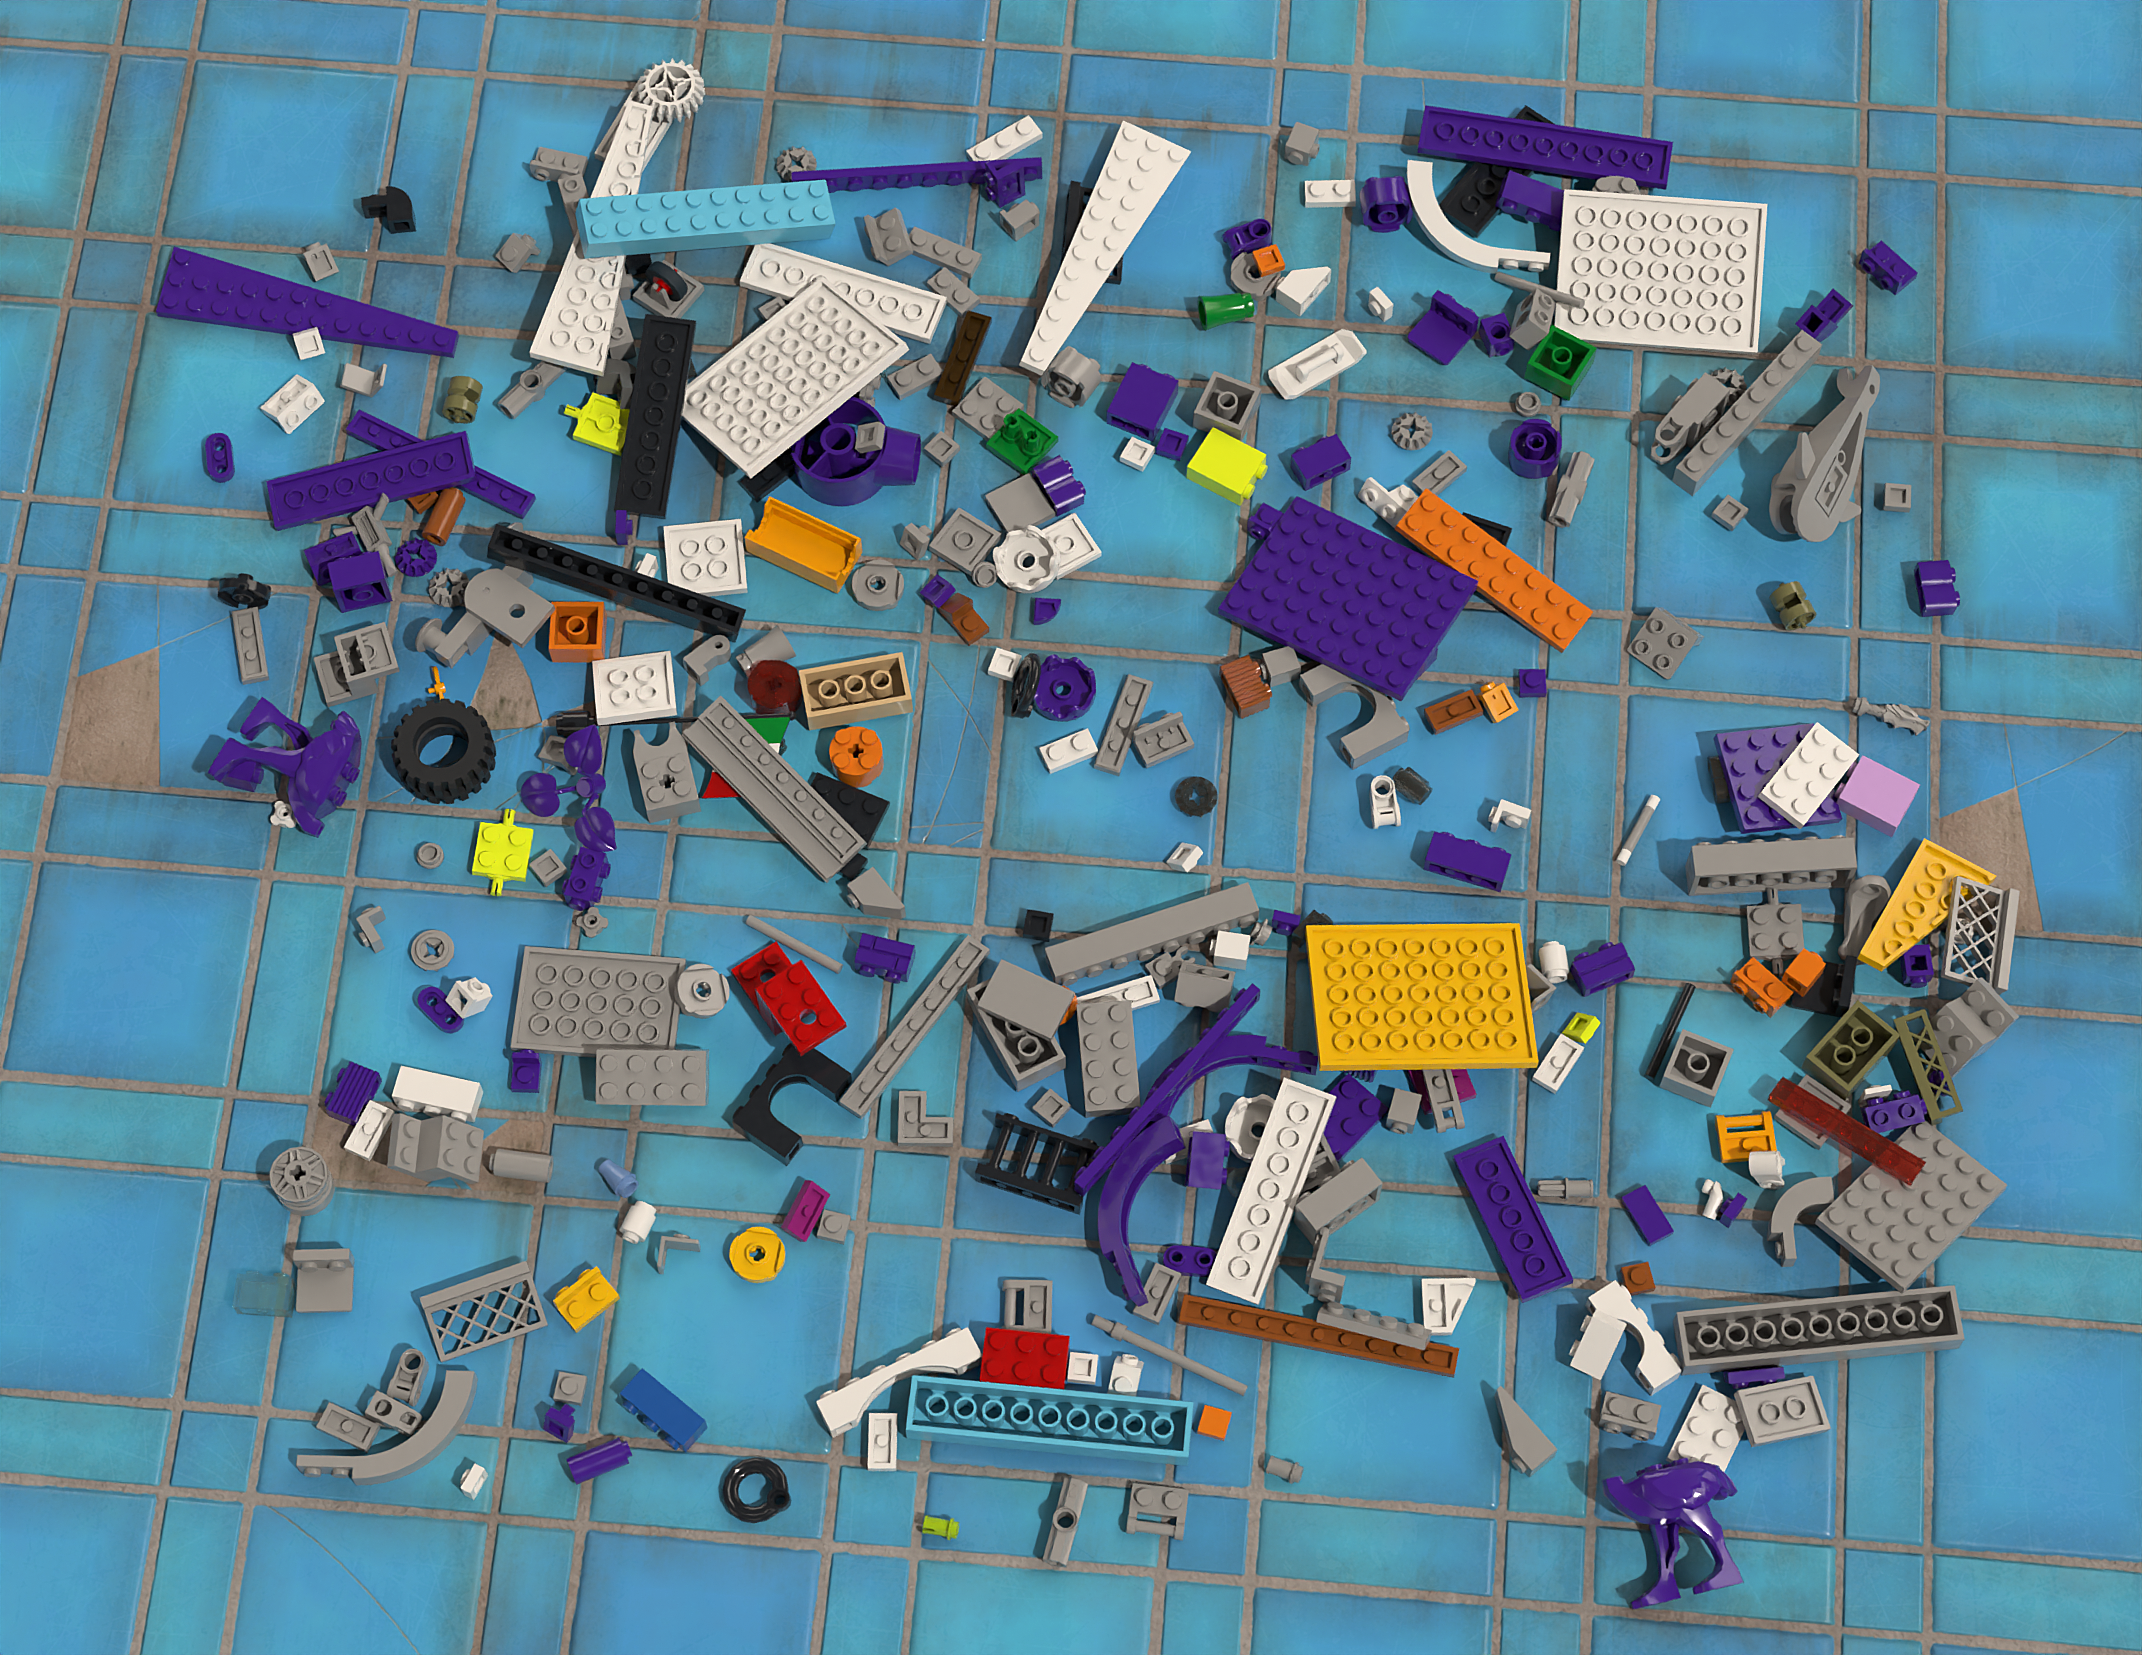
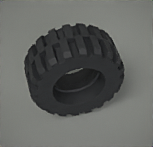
[391,699,496,804]

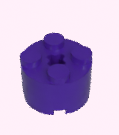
[1359,176,1413,233]
[1508,419,1562,479]

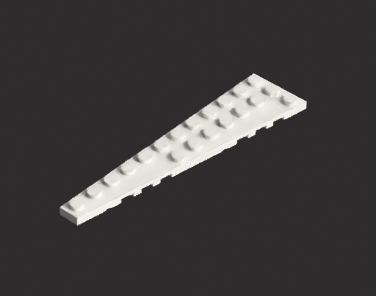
[529,100,654,377]
[1019,121,1191,375]

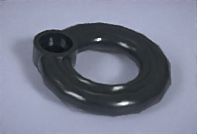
[1011,653,1041,719]
[722,1457,791,1524]

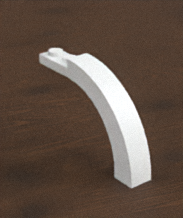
[1407,160,1550,274]

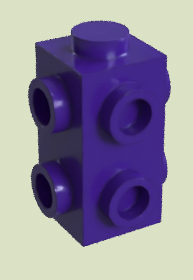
[562,847,611,911]
[1860,1090,1927,1135]

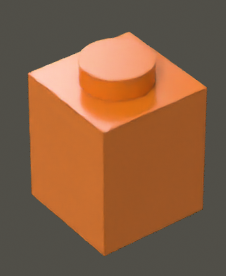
[1781,948,1826,997]

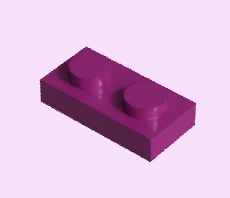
[781,1180,830,1242]

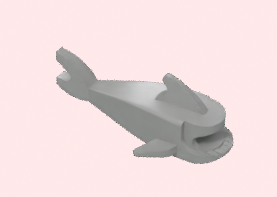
[1769,365,1880,542]

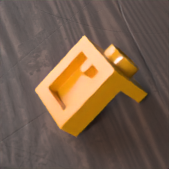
[1475,681,1518,723]

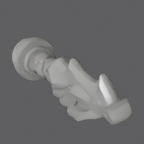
[1852,697,1930,736]

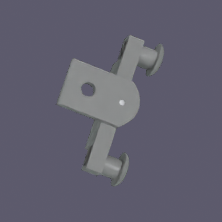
[415,522,555,669]

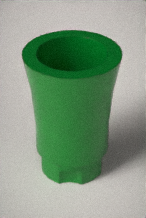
[1197,293,1255,331]

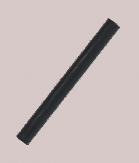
[1644,983,1696,1081]

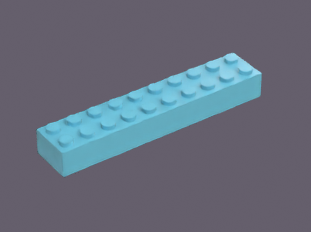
[575,180,835,259]
[906,1375,1193,1466]

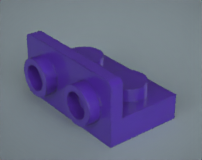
[984,160,1026,208]
[1859,240,1918,295]
[303,531,362,586]

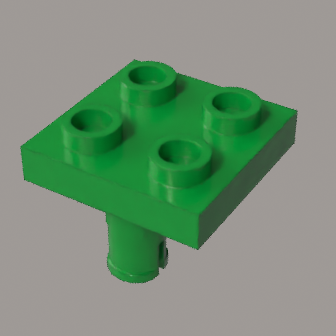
[986,408,1058,475]

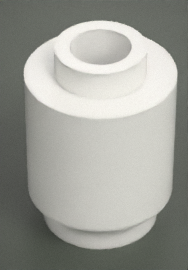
[1539,941,1569,983]
[620,1201,656,1244]

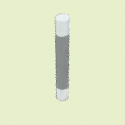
[1616,795,1660,866]

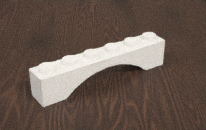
[816,1327,982,1438]

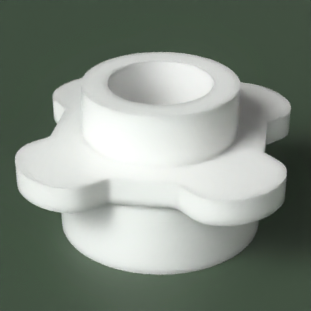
[270,801,297,828]

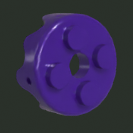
[1032,654,1096,722]

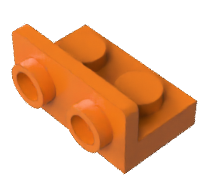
[1730,957,1794,1018]

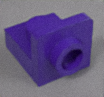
[1247,502,1284,540]
[511,1049,542,1093]

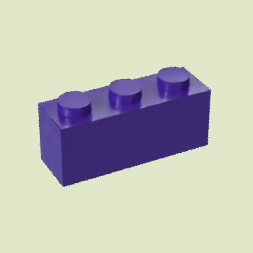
[1495,171,1564,231]
[1423,831,1512,893]

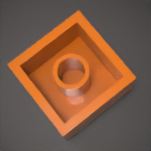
[549,602,607,663]

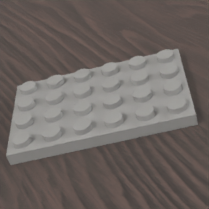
[510,946,687,1058]
[1815,1121,2007,1294]

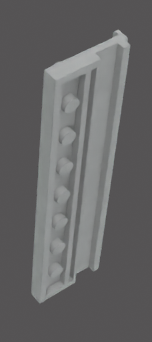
[682,695,867,883]

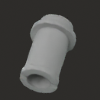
[1266,1456,1304,1484]

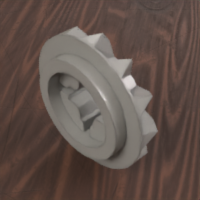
[777,146,817,182]
[1710,367,1747,406]
[1392,412,1433,450]
[429,567,470,607]
[411,930,455,972]

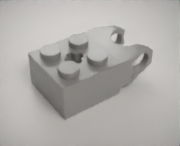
[1650,372,1730,465]
[633,721,701,823]

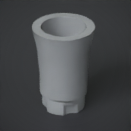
[735,625,796,679]

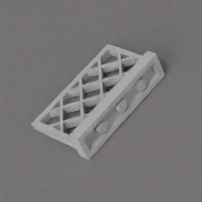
[1941,876,2020,995]
[420,1261,548,1363]

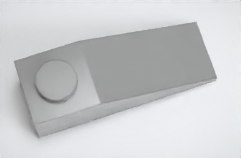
[1494,1386,1558,1478]

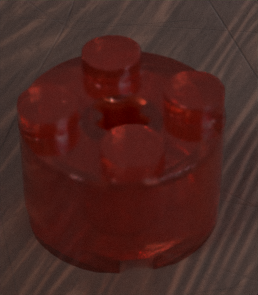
[748,660,802,714]

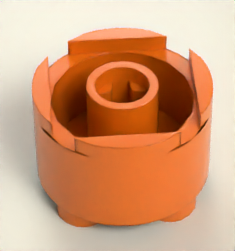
[829,726,884,788]

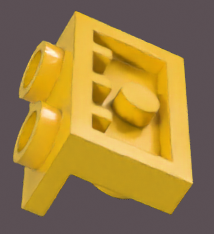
[553,1266,620,1333]

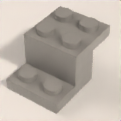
[314,622,400,707]
[1913,977,2019,1078]
[387,1113,484,1184]

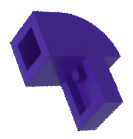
[1795,288,1853,342]

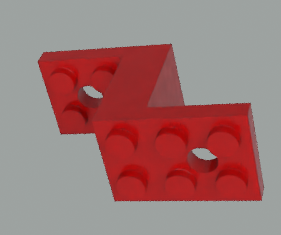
[731,942,847,1056]

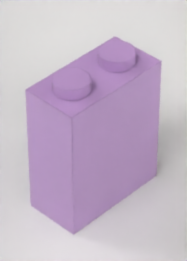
[1834,756,1920,837]

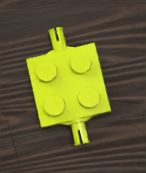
[564,392,630,456]
[472,809,534,896]

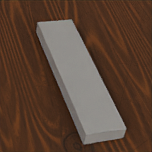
[1094,674,1153,776]

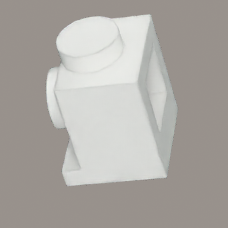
[445,977,493,1019]

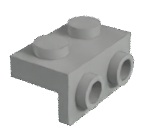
[1133,712,1194,768]

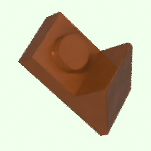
[937,593,989,646]

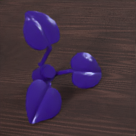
[520,725,617,852]

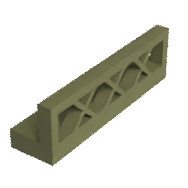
[1893,1009,1963,1126]

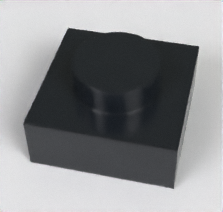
[1023,909,1054,942]

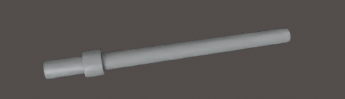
[1092,1315,1248,1396]

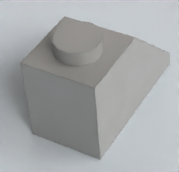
[846,867,906,919]

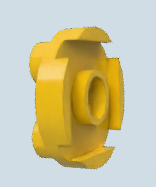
[729,1227,786,1283]

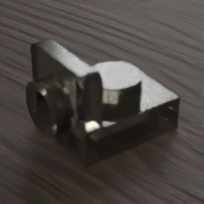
[1292,909,1333,948]

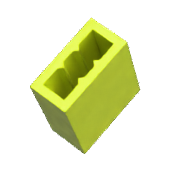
[1187,427,1268,506]

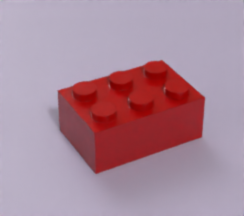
[979,1327,1070,1390]

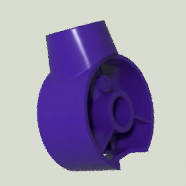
[791,397,921,507]

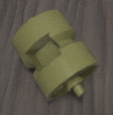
[442,376,483,424]
[1769,581,1817,631]

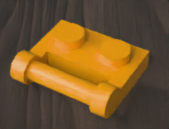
[1715,1111,1777,1163]

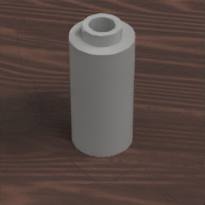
[489,1149,554,1183]

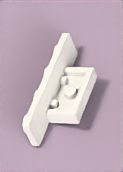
[1358,477,1434,560]

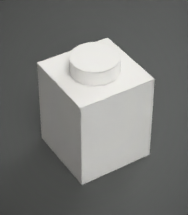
[1209,931,1250,970]

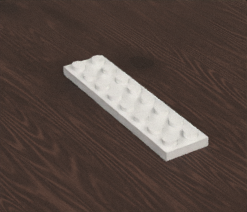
[740,243,947,344]
[1206,1078,1336,1305]

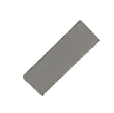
[232,607,269,685]

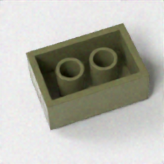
[1801,1000,1900,1101]

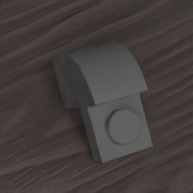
[593,359,637,409]

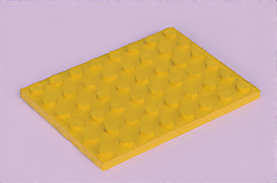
[1305,923,1539,1071]

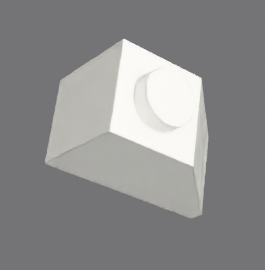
[1275,267,1331,317]

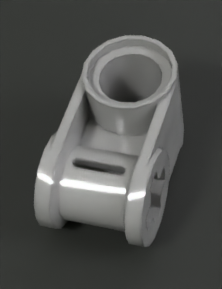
[387,1349,429,1407]

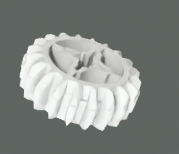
[637,58,705,123]

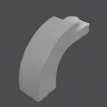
[1767,1177,1834,1267]

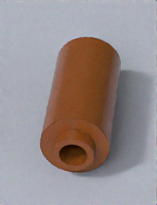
[422,487,466,546]

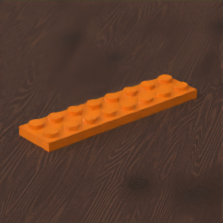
[1395,488,1593,653]

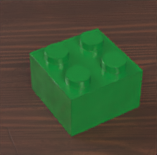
[1524,325,1597,401]

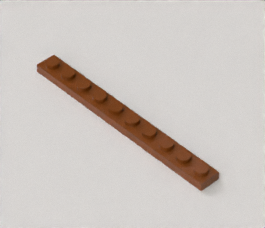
[1179,1294,1459,1378]

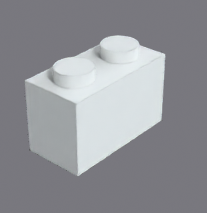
[1569,1309,1627,1380]

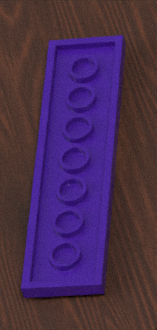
[266,431,477,531]

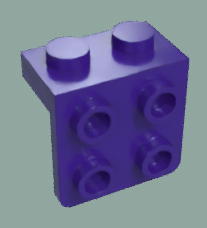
[1408,290,1479,365]

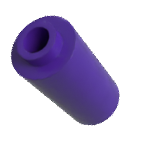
[566,1437,632,1485]

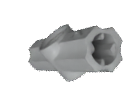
[498,360,568,419]
[1548,451,1595,528]
[1043,1478,1088,1567]

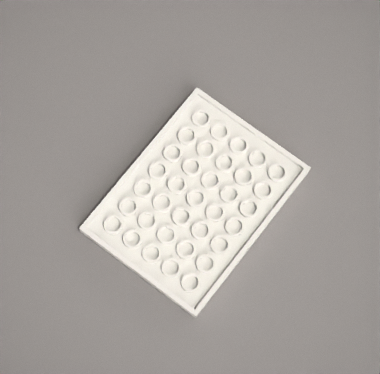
[1554,189,1767,355]
[682,276,909,479]

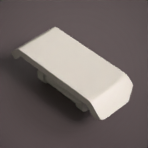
[1268,329,1367,399]

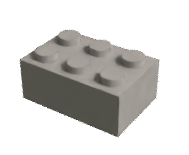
[1294,1158,1383,1247]

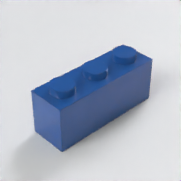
[620,1368,708,1453]

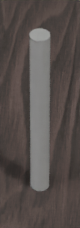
[1495,272,1585,309]
[746,915,843,974]

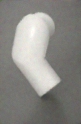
[1702,1179,1723,1220]

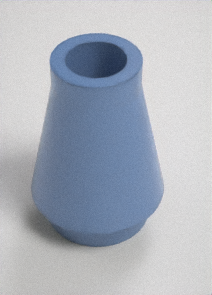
[599,1159,639,1198]

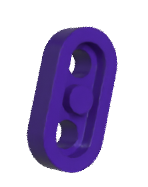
[205,433,235,483]
[418,987,464,1034]
[1163,1245,1217,1277]

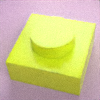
[1562,1012,1601,1044]

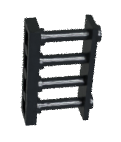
[975,1113,1100,1215]

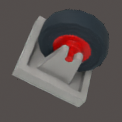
[633,260,705,318]

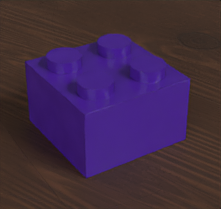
[327,551,393,613]

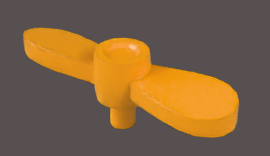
[428,666,446,702]

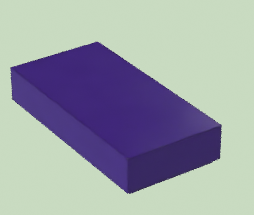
[1621,1185,1674,1246]

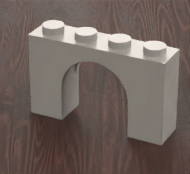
[1299,664,1410,770]

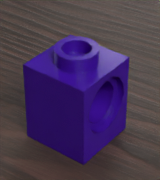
[1479,313,1515,358]

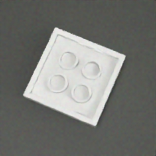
[663,519,748,597]
[592,651,677,726]

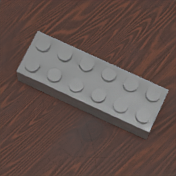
[1685,835,1857,896]

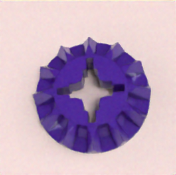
[395,537,437,577]

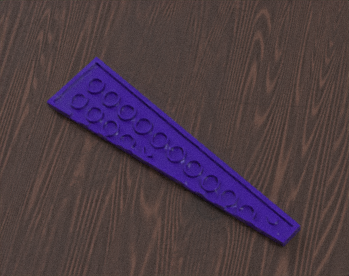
[156,246,459,358]

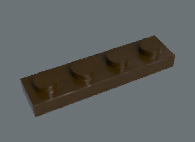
[934,310,992,406]

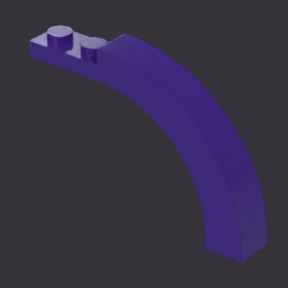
[1143,1035,1318,1129]
[1098,1115,1186,1307]

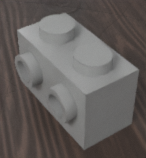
[1174,962,1236,1012]

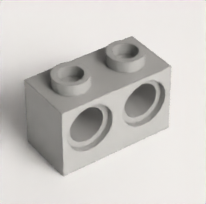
[1509,288,1556,351]

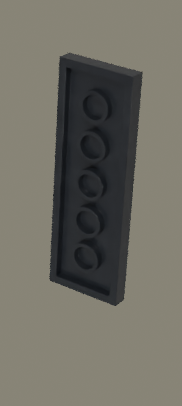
[1439,105,1554,238]

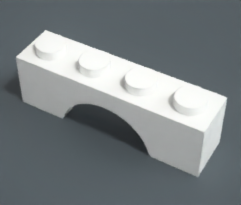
[1585,1280,1681,1396]

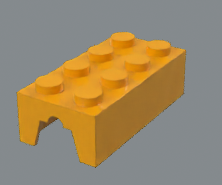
[745,496,863,594]

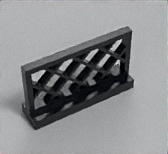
[1060,181,1124,285]

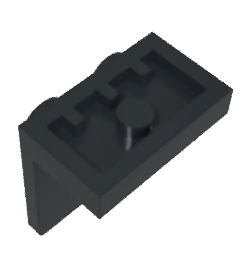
[1791,955,1857,1018]

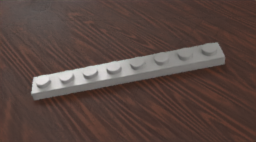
[839,935,990,1120]

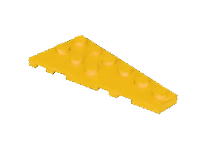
[1857,838,1996,972]

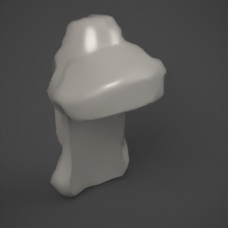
[1838,875,1891,965]

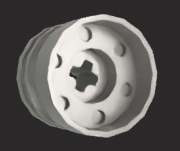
[269,1147,335,1216]

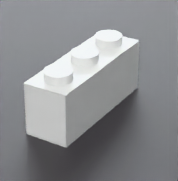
[392,1066,483,1123]

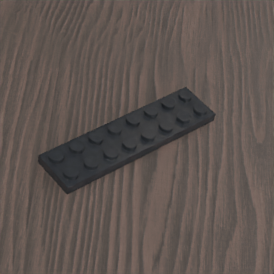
[614,314,697,519]

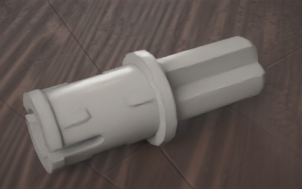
[1537,1177,1593,1199]

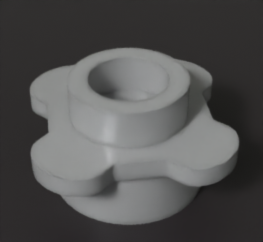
[576,907,609,938]
[1249,918,1273,946]

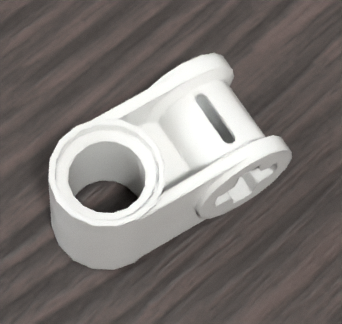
[1369,775,1401,829]
[1749,1151,1785,1190]

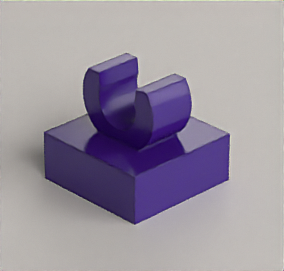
[543,1404,575,1443]

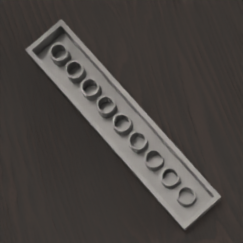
[1673,1285,1965,1375]

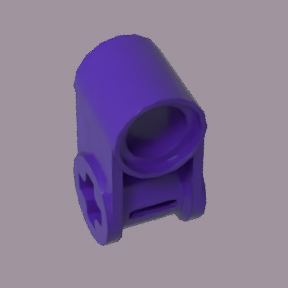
[1222,219,1272,260]

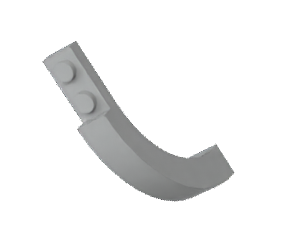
[296,1370,478,1486]

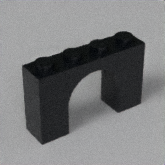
[732,1043,852,1166]

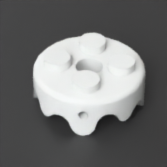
[993,525,1061,593]
[1225,1094,1275,1164]

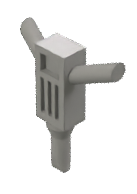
[333,493,398,577]

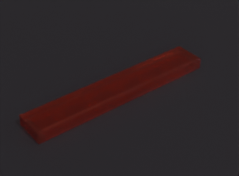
[1768,1077,1926,1186]

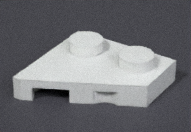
[1421,1278,1476,1336]

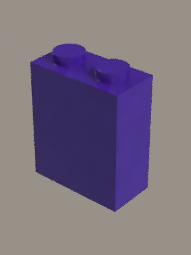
[1107,362,1179,442]

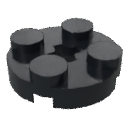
[217,573,271,609]

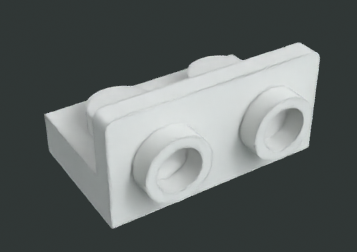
[260,374,324,434]

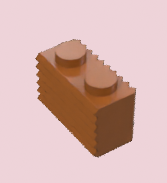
[1219,655,1272,719]

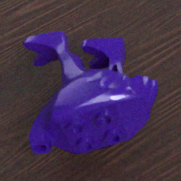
[208,697,362,838]
[1602,1458,1744,1610]

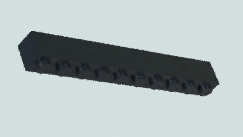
[487,524,746,643]

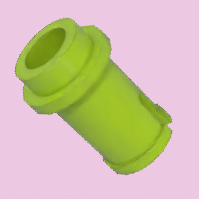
[922,1515,960,1540]

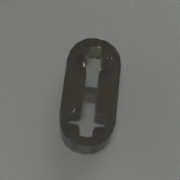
[1707,755,1730,804]

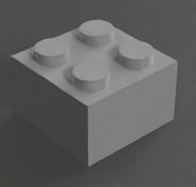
[1193,371,1261,442]
[1660,1029,1734,1108]

